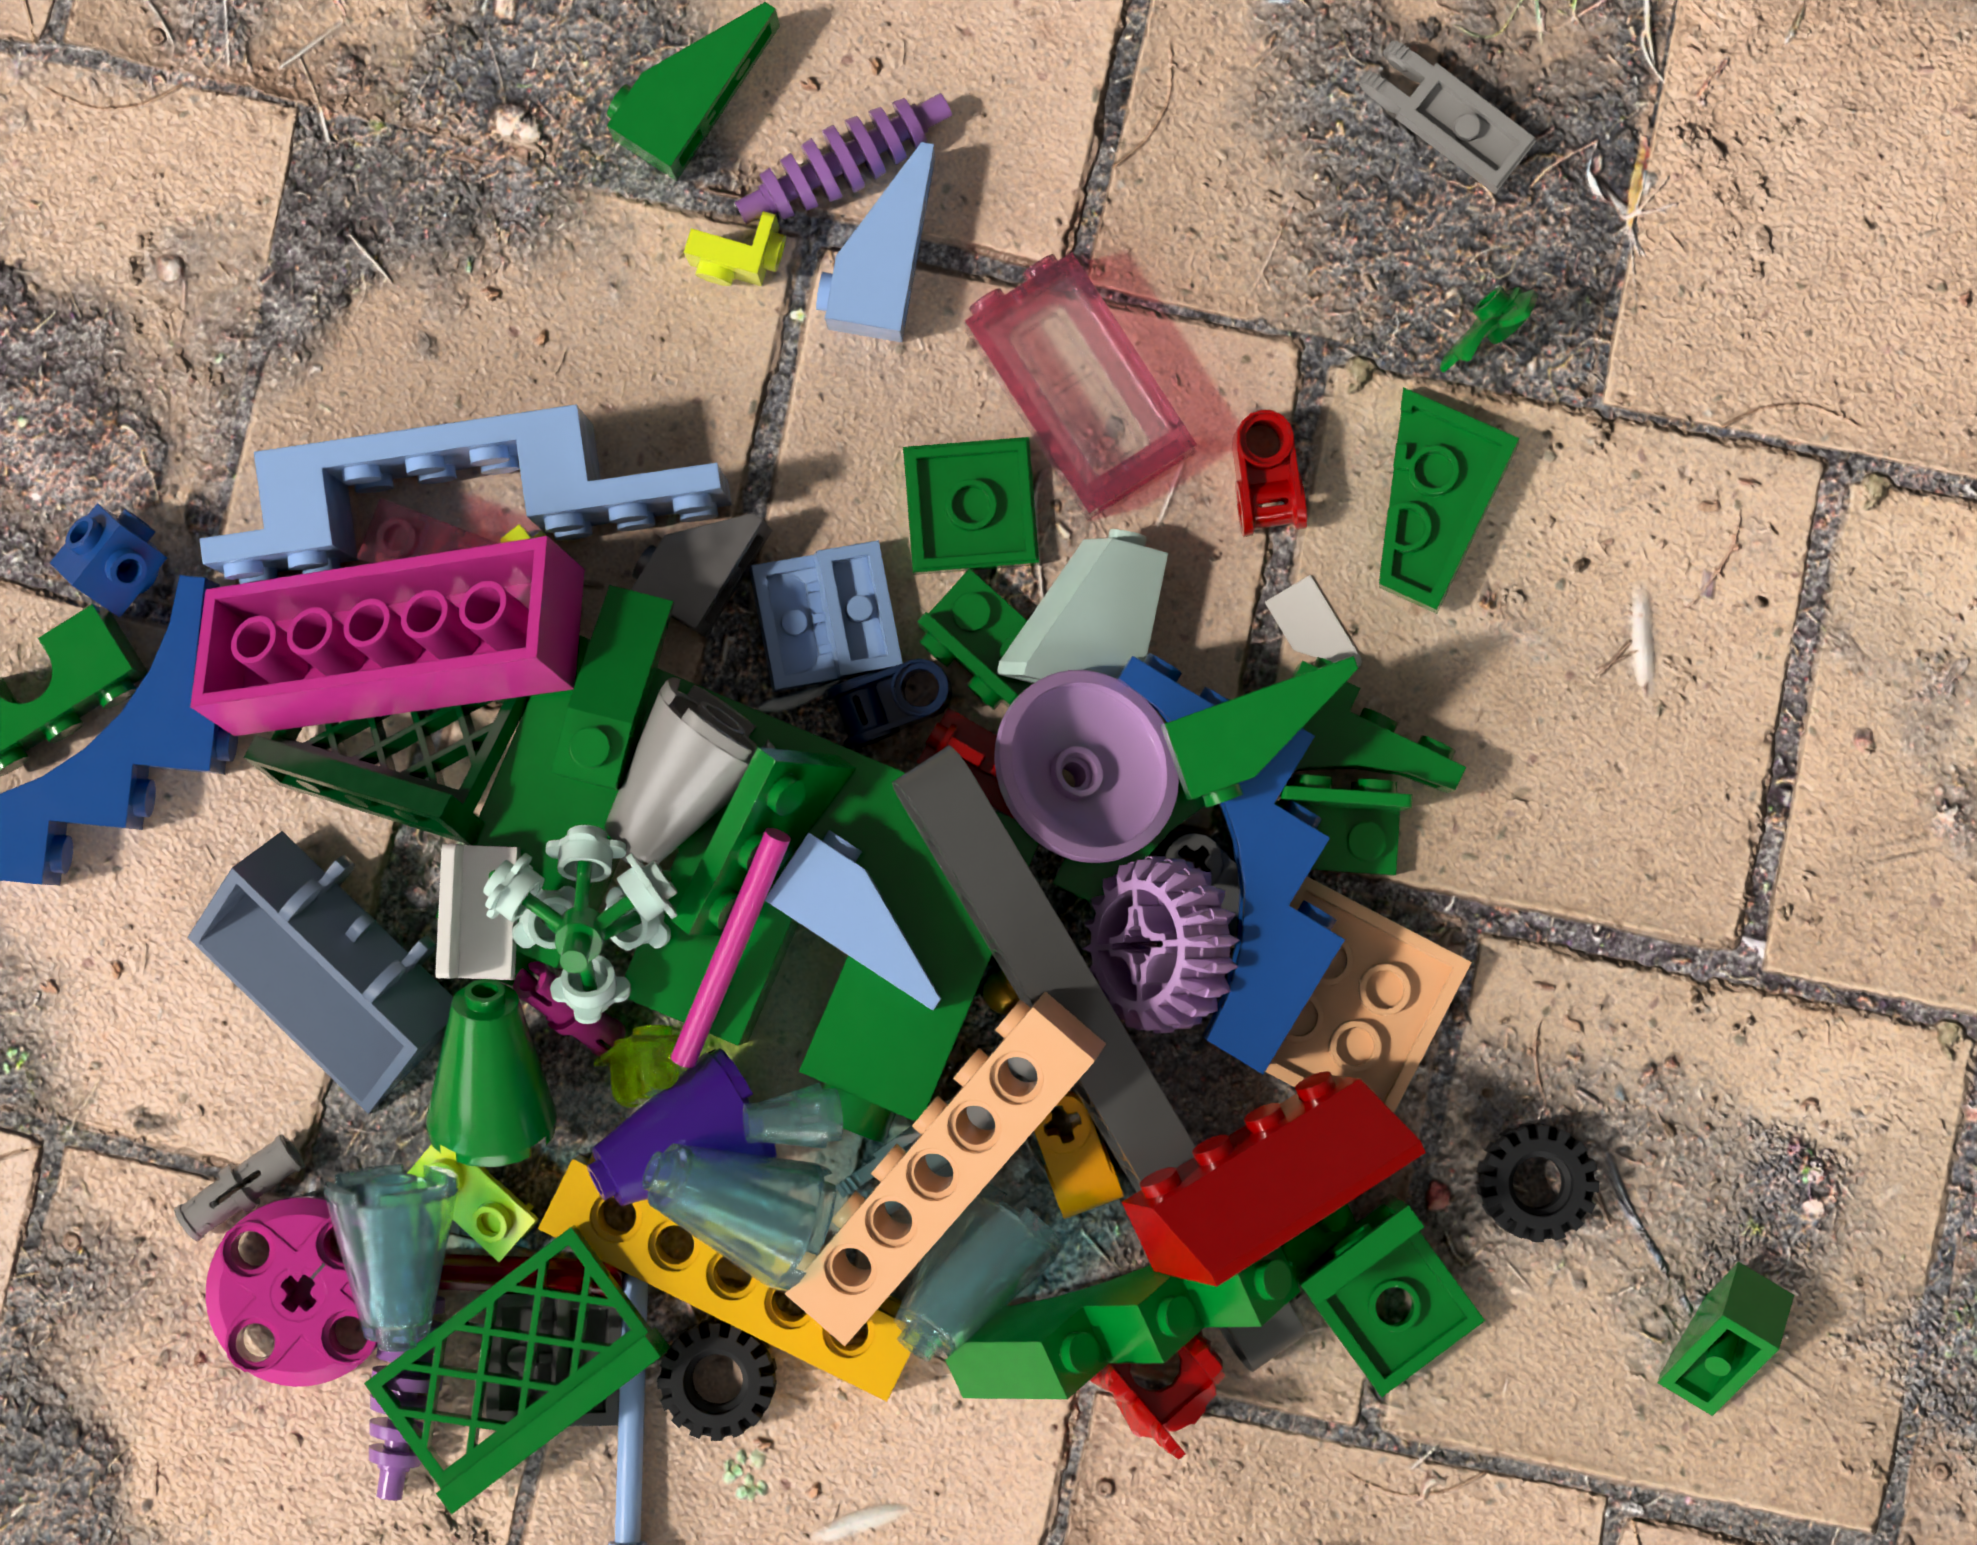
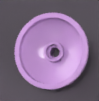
[995,670,1179,863]

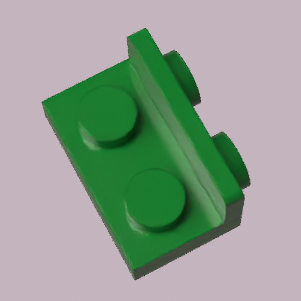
[917,568,1034,710]

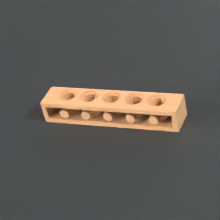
[785,991,1106,1346]

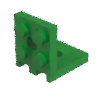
[1295,1193,1485,1397]

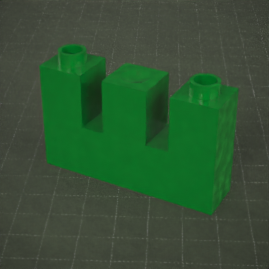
[436,635,1039,1143]

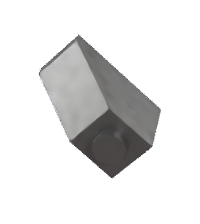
[631,513,772,638]

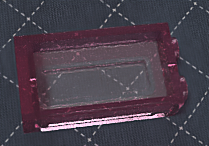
[964,252,1197,521]

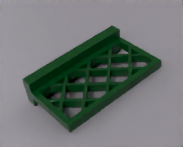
[243,696,530,846]

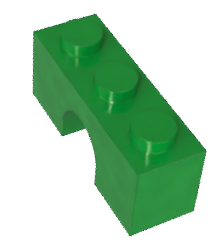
[0,604,148,777]

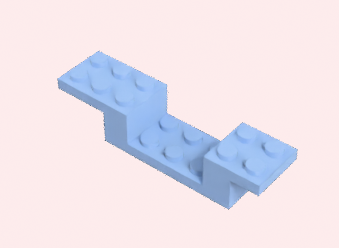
[199,404,732,584]

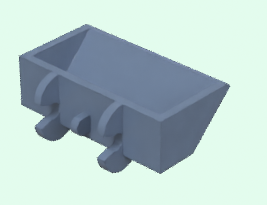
[187,831,453,1114]

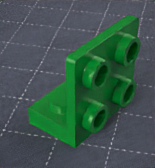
[1274,774,1413,876]

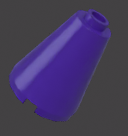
[587,1048,777,1206]

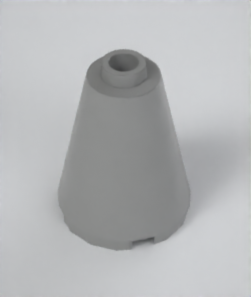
[604,677,775,864]

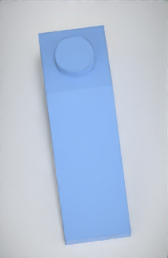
[816,142,935,343]
[765,830,942,1010]

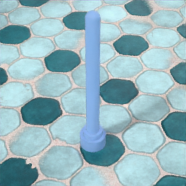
[608,1273,648,1545]

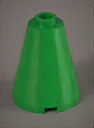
[426,979,557,1167]

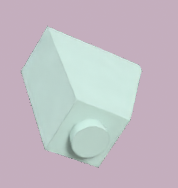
[997,529,1168,683]

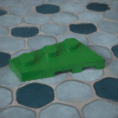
[1379,387,1519,614]
[671,747,856,935]

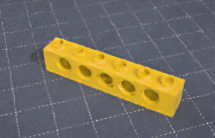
[538,1153,923,1402]

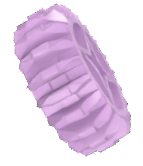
[1082,856,1240,1033]

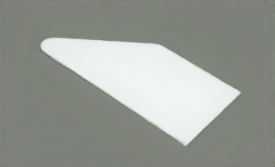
[1265,575,1362,668]

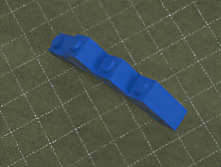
[0,575,238,886]
[1117,653,1345,1074]

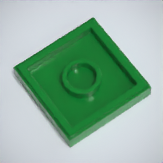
[903,437,1039,575]

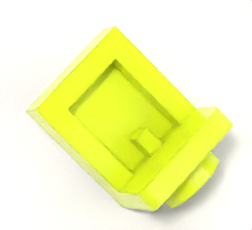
[684,211,786,287]

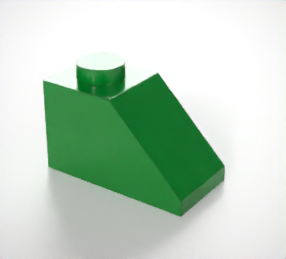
[1657,1261,1794,1416]

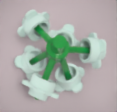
[483,825,678,1024]

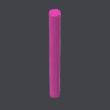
[671,828,791,1068]

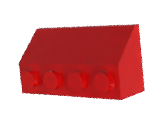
[1122,1071,1426,1287]

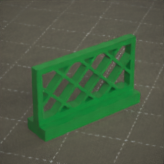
[364,1225,671,1515]

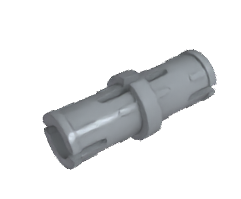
[174,1134,305,1241]

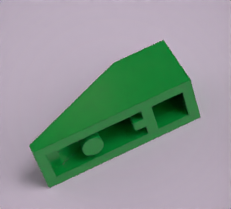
[607,2,780,181]
[550,585,674,791]
[1160,656,1358,808]

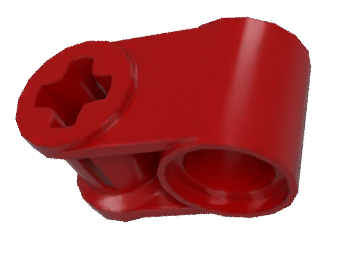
[1232,410,1307,537]

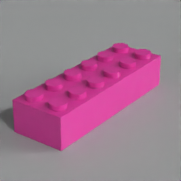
[190,536,585,736]

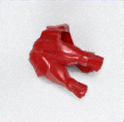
[1090,1330,1225,1460]

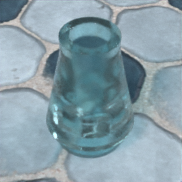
[743,1083,843,1149]

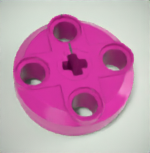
[206,1196,398,1387]

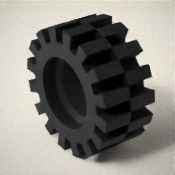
[1476,1123,1600,1242]
[657,1318,777,1441]

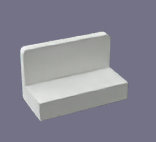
[436,843,521,980]

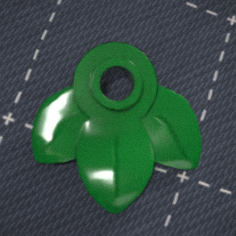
[1440,286,1539,373]

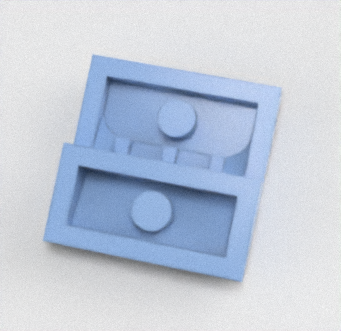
[749,540,903,692]

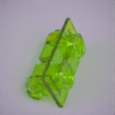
[594,1025,680,1108]

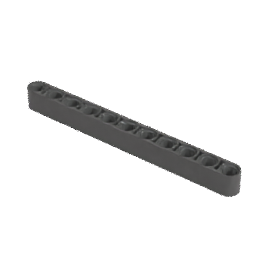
[892,745,1305,1372]

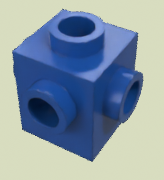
[50,503,167,618]

